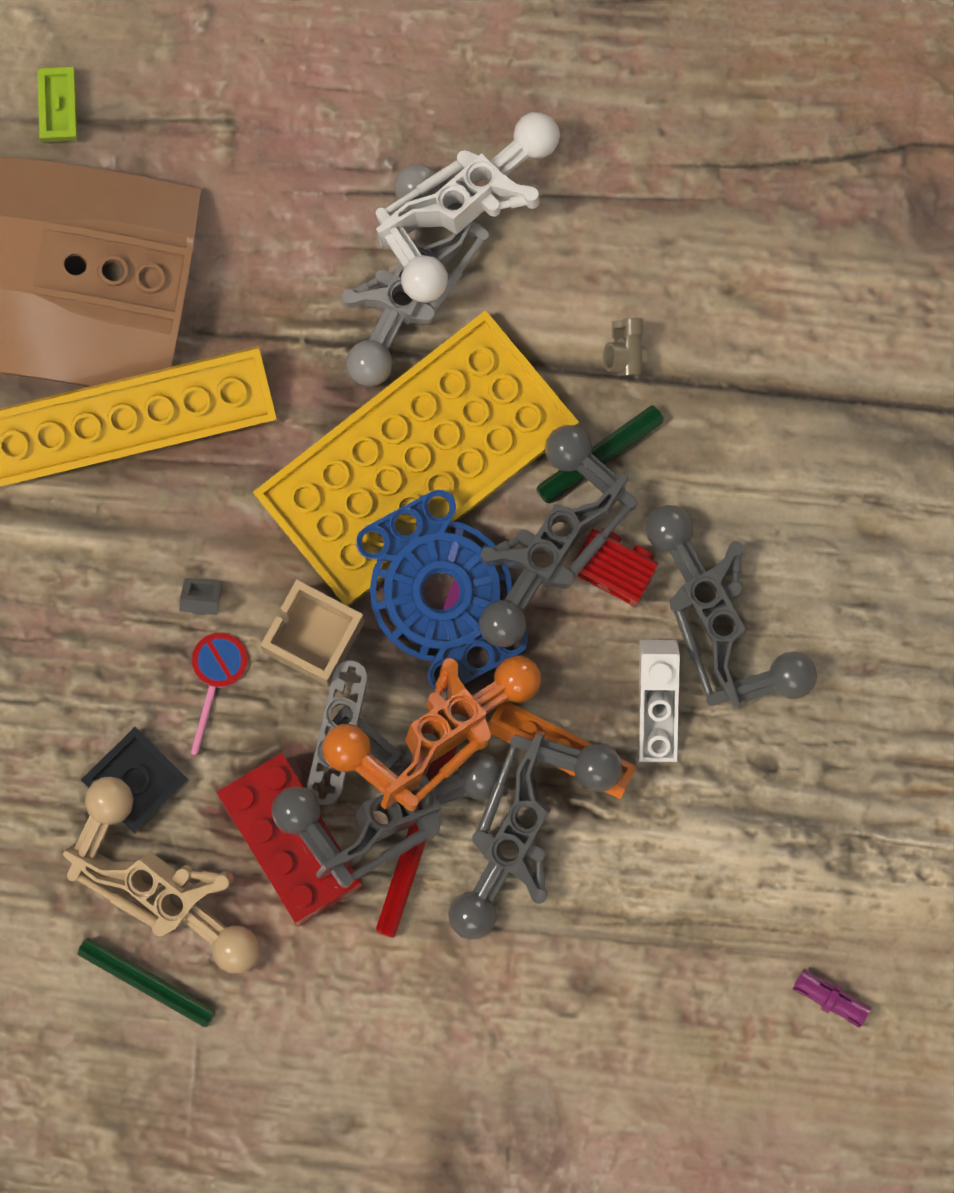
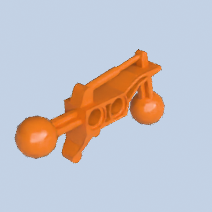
[322,655,541,811]

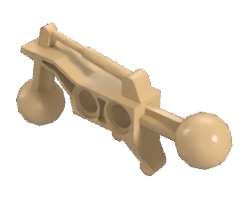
[62,777,260,973]

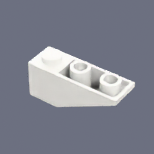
[639,640,680,762]

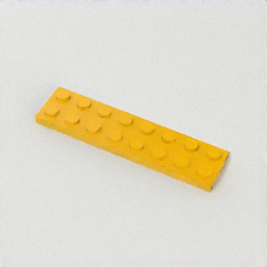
[0,346,277,487]

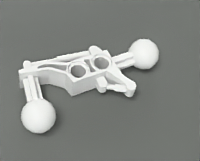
[376,112,560,303]

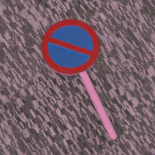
[191,633,248,755]

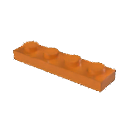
[488,701,637,800]

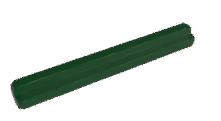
[536,405,664,503]
[77,938,216,1027]

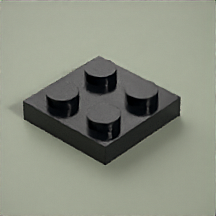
[81,727,189,835]

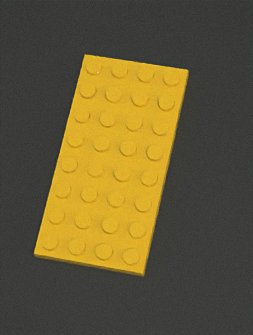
[253,310,579,607]

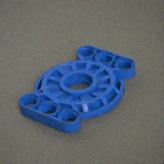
[355,490,528,692]

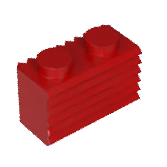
[574,528,659,608]

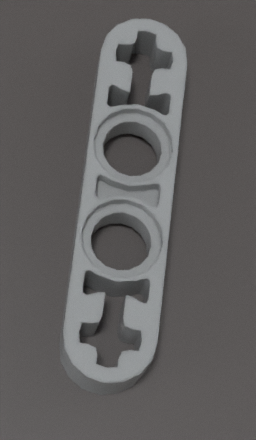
[307,661,368,807]

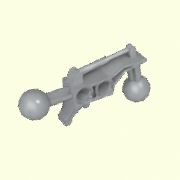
[341,164,489,386]

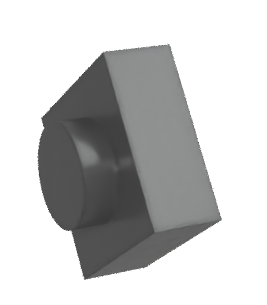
[179,578,222,615]

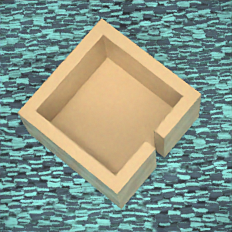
[260,579,365,687]

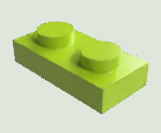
[37,66,78,143]

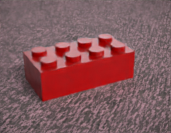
[216,753,363,927]

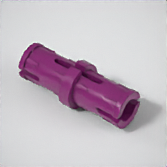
[792,968,871,1028]

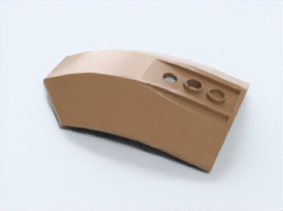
[0,157,201,387]

